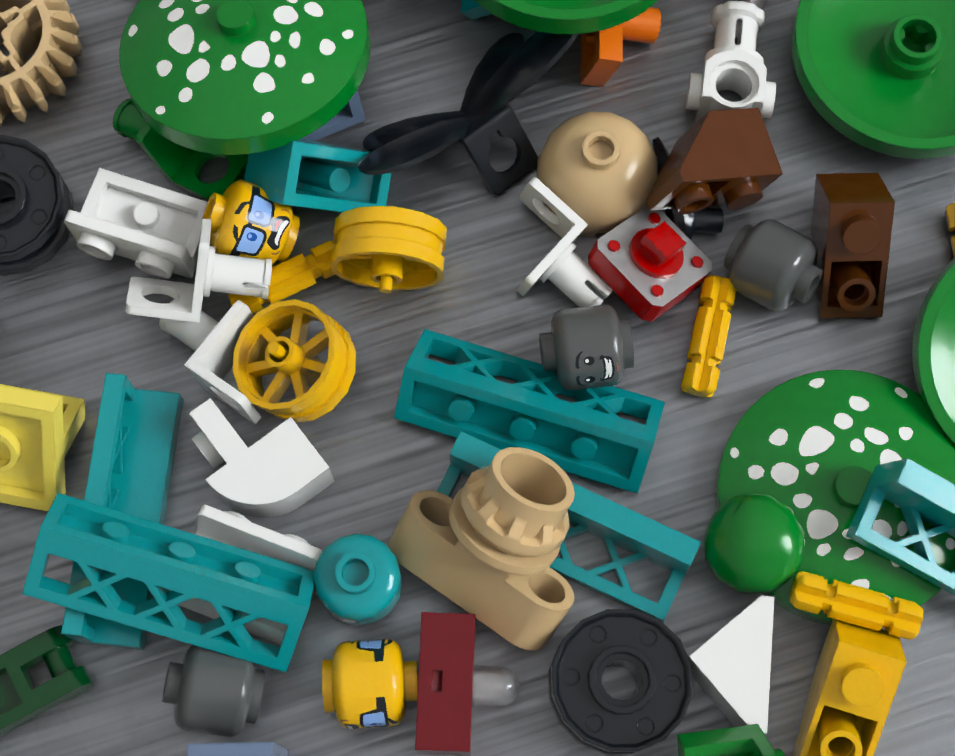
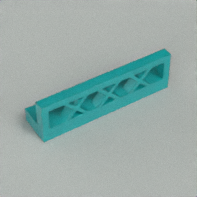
[394,329,665,494]
[61,373,184,650]
[437,431,701,622]
[846,458,955,596]
[22,493,315,672]

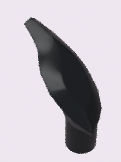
[652,137,724,240]

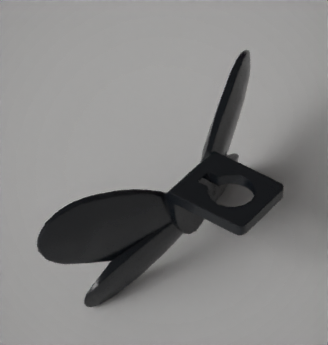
[358,32,578,195]

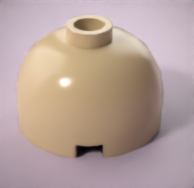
[537,111,658,238]

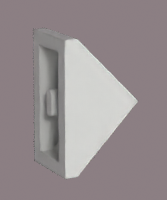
[688,596,774,734]

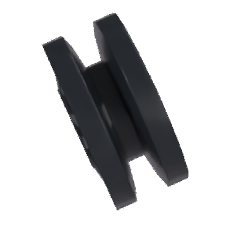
[0,135,74,276]
[548,609,693,754]

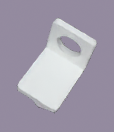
[516,177,613,307]
[125,218,272,323]
[159,299,261,425]

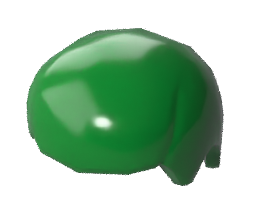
[703,493,804,593]

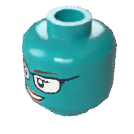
[313,533,403,626]

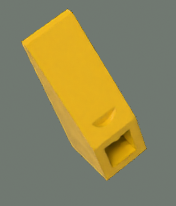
[792,619,907,756]

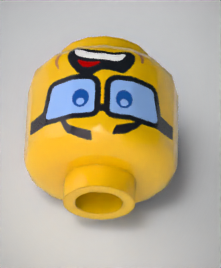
[201,180,300,265]
[322,639,418,729]

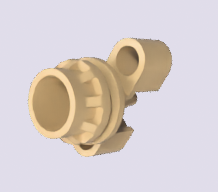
[388,447,575,650]

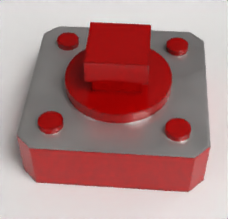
[588,206,712,322]

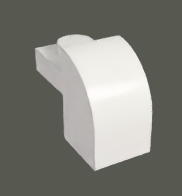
[189,398,335,517]

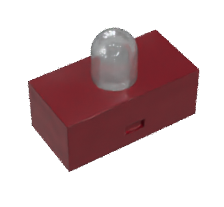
[415,612,520,756]

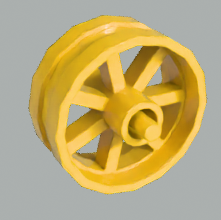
[331,206,447,293]
[232,299,356,423]

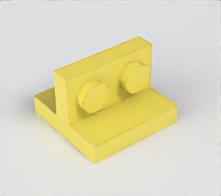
[0,384,85,511]

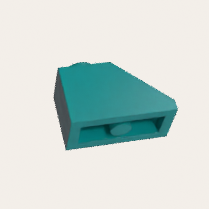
[244,139,392,212]

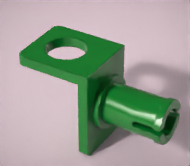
[113,98,248,201]

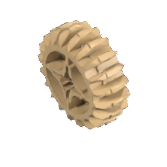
[0,0,82,127]

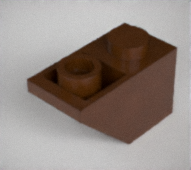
[646,108,783,214]
[811,173,895,318]

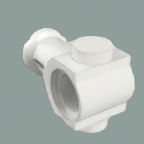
[685,1,776,122]

